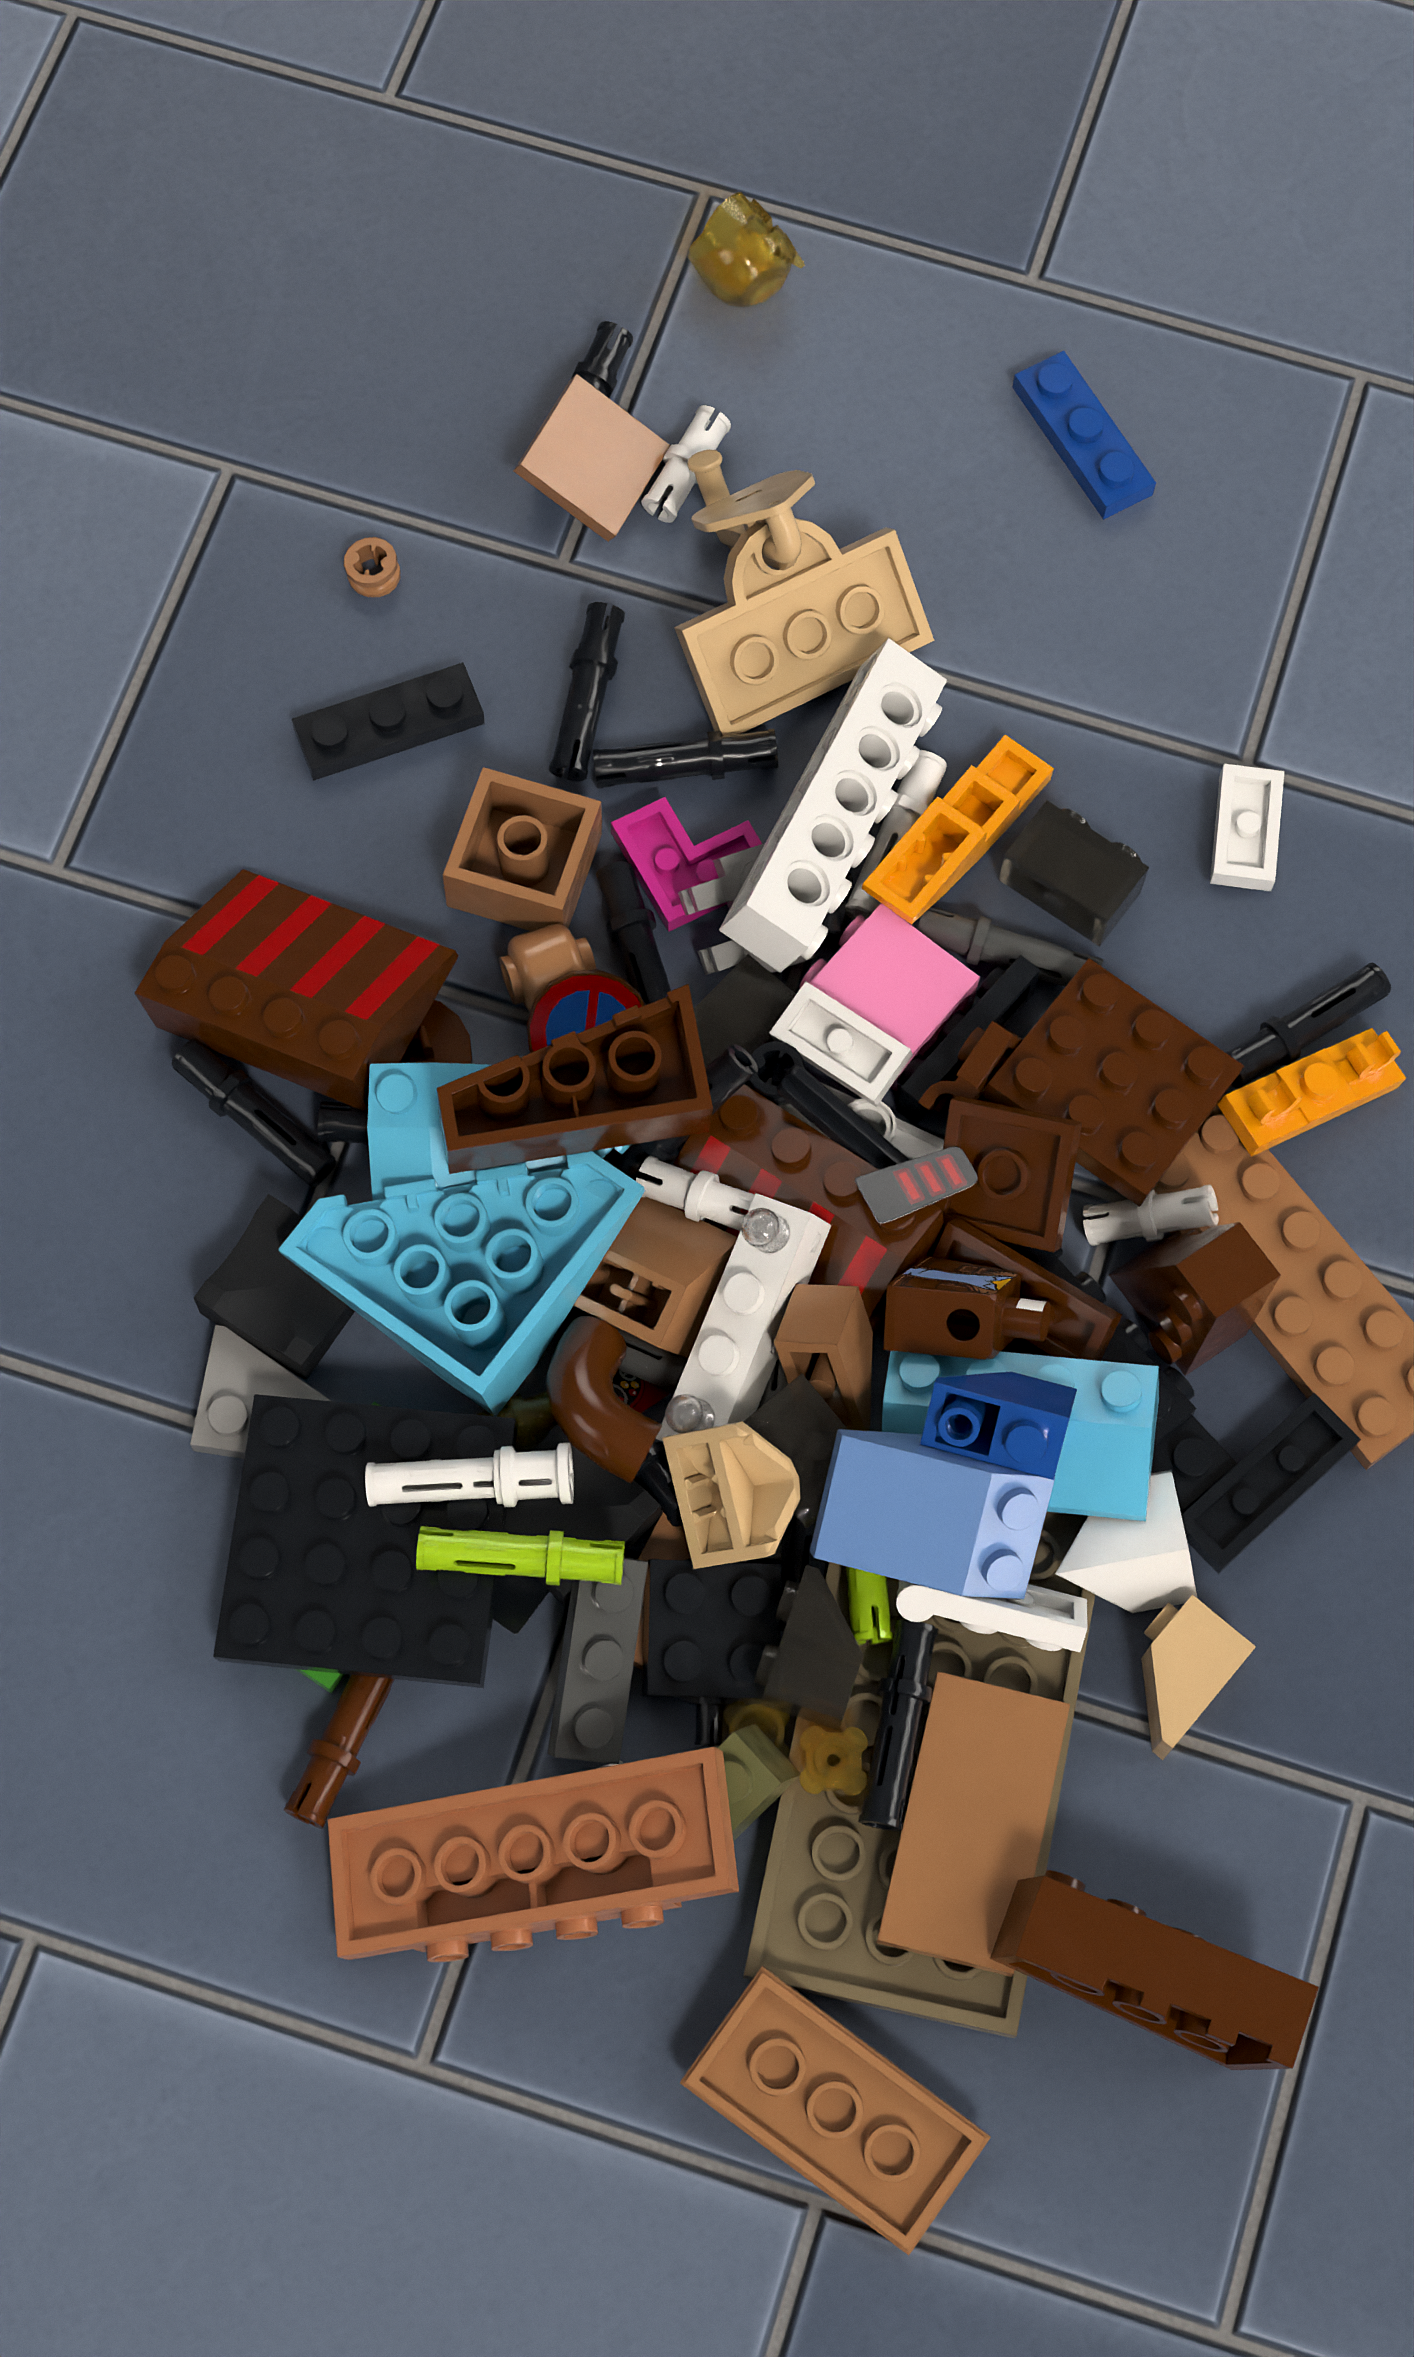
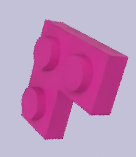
[611,797,762,932]

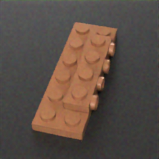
[328,1747,739,1962]

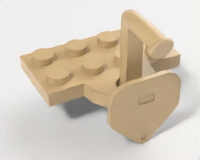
[674,450,934,737]

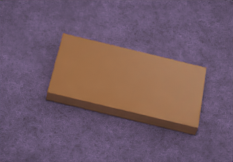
[876,1672,1070,1977]
[680,1965,991,2255]

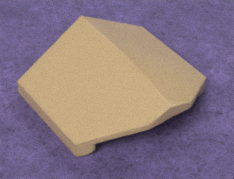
[662,1421,800,1569]

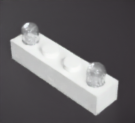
[656,1193,831,1441]

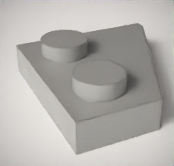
[190,1325,331,1459]

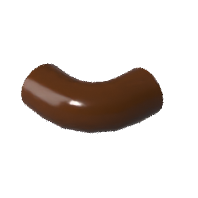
[546,1316,663,1484]

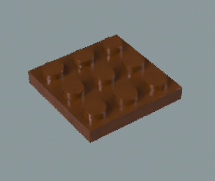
[982,958,1244,1207]

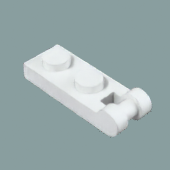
[896,1580,1087,1652]

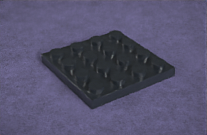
[213,1394,519,1688]

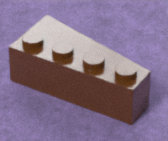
[437,984,713,1174]
[990,1870,1319,2070]

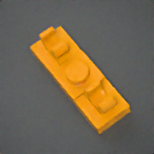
[1218,1028,1406,1157]

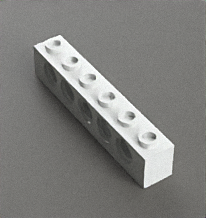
[719,638,947,973]

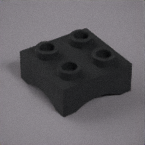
[194,1194,355,1380]
[504,1424,662,1608]

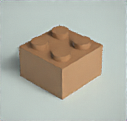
[443,767,602,931]

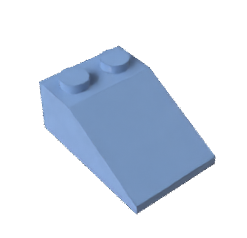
[810,1429,1055,1599]

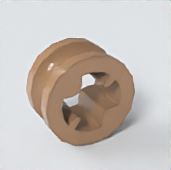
[344,537,401,597]

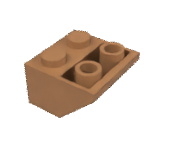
[573,1197,738,1358]

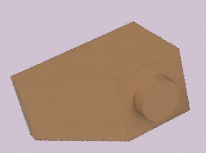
[774,1284,873,1433]

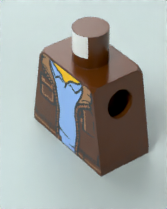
[883,1256,1051,1360]

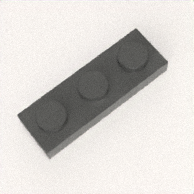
[547,1558,648,1764]

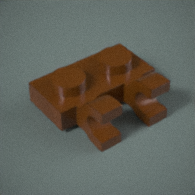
[918,1021,1023,1114]

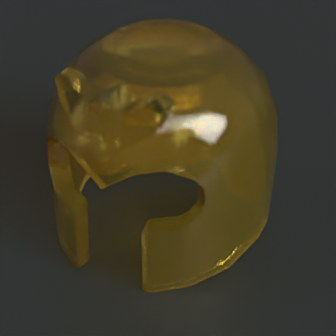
[688,192,805,307]

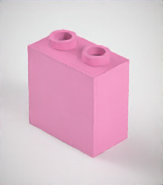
[799,903,980,1092]

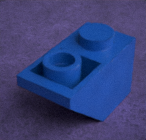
[920,1372,1077,1480]

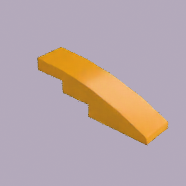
[862,735,1054,925]

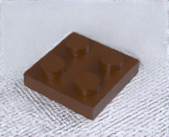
[934,1096,1082,1252]

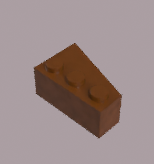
[1109,1222,1281,1376]

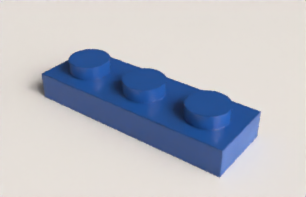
[1012,351,1156,520]

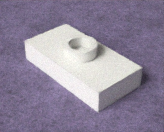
[1210,764,1284,891]
[769,981,913,1107]

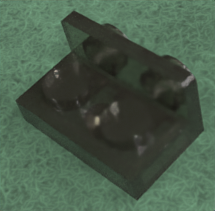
[743,1374,848,1528]

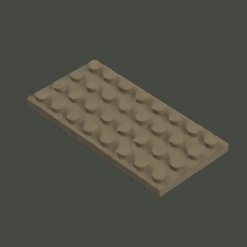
[743,1512,1095,2038]

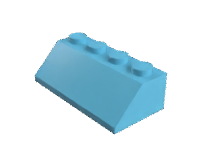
[882,1351,1159,1521]

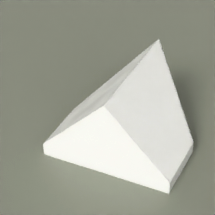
[1055,1470,1197,1613]

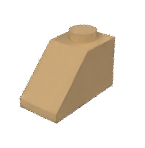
[1141,1594,1256,1760]

